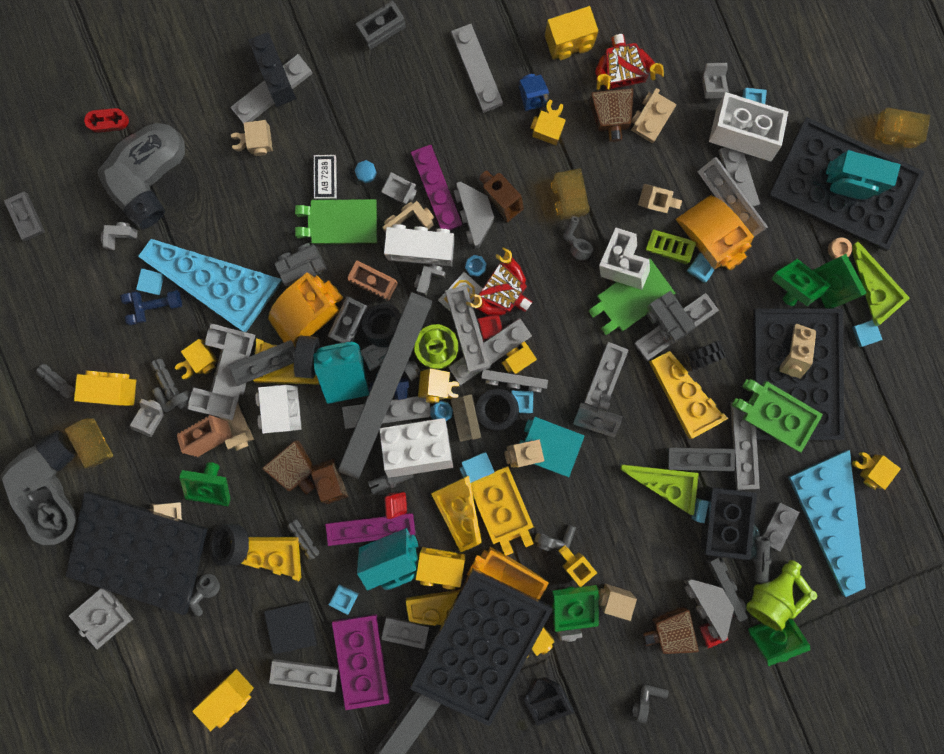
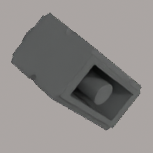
[356,0,406,50]
[274,243,327,288]
[646,291,696,344]
[328,297,369,343]

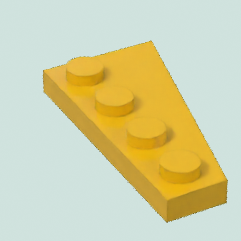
[649,351,728,439]

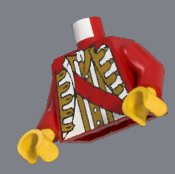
[595,34,664,90]
[466,248,532,315]

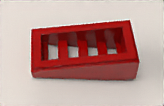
[385,492,407,519]

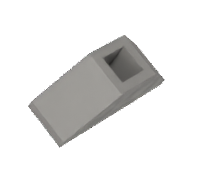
[454,182,494,249]
[684,579,734,641]

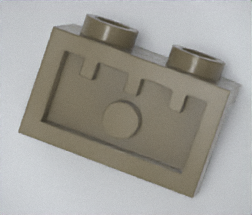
[451,394,481,441]

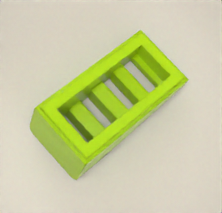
[646,230,696,264]

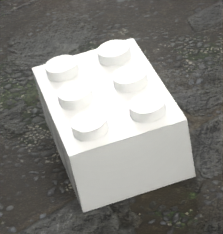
[709,92,788,161]
[384,224,454,266]
[256,385,301,433]
[380,418,453,478]

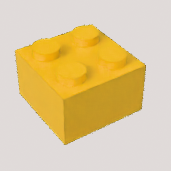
[545,6,598,60]
[74,371,136,405]
[416,547,465,590]
[192,669,254,732]

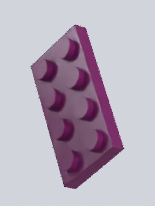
[332,614,390,710]

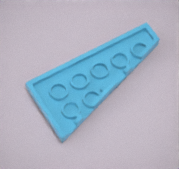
[138,239,283,332]
[788,450,866,597]

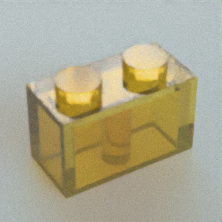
[874,108,930,148]
[551,168,590,220]
[65,418,114,468]

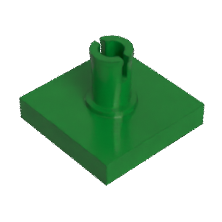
[813,254,867,309]
[772,259,832,306]
[179,462,231,506]
[552,585,599,632]
[748,618,810,666]

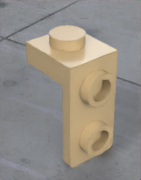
[382,201,434,233]
[780,324,816,379]
[220,402,254,451]
[505,439,544,467]

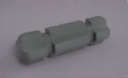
[150,359,179,400]
[36,364,75,398]
[287,520,319,560]

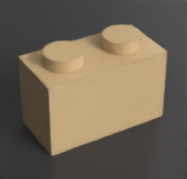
[599,584,637,621]

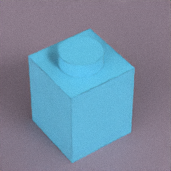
[460,451,495,483]

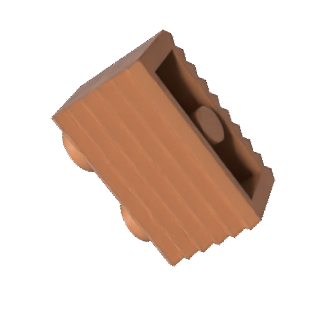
[348,261,398,301]
[177,415,232,457]

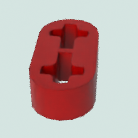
[84,108,129,133]

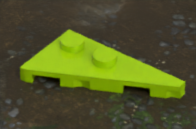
[852,242,910,326]
[620,464,698,515]

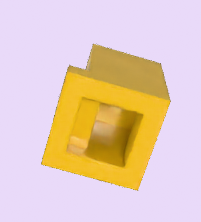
[502,341,537,375]

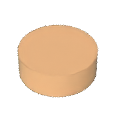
[828,238,852,259]

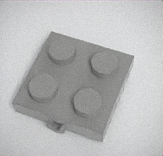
[69,588,133,649]

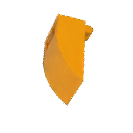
[675,195,754,270]
[268,272,343,348]
[467,547,549,600]

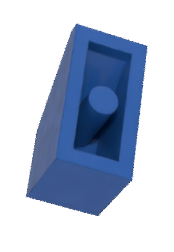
[519,74,549,111]

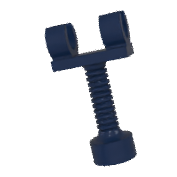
[120,290,182,325]

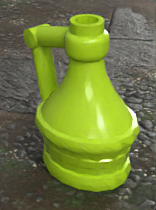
[746,560,817,631]

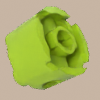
[414,324,459,369]

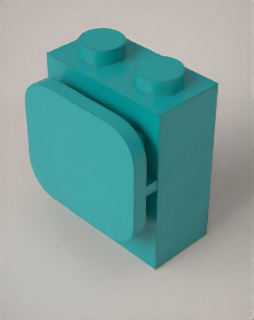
[826,150,901,200]
[313,342,369,404]
[519,416,584,477]
[357,528,418,590]

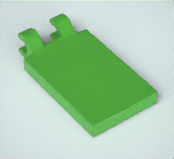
[295,199,377,244]
[588,259,675,335]
[731,379,823,453]

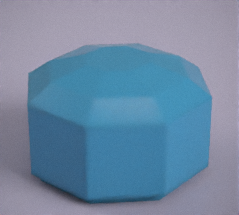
[355,160,377,183]
[465,255,487,277]
[430,401,453,421]

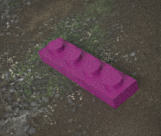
[411,144,462,230]
[326,513,416,546]

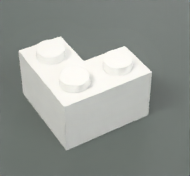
[599,228,650,290]

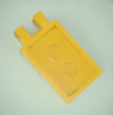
[470,466,534,556]

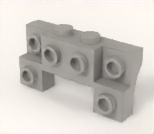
[187,323,255,420]

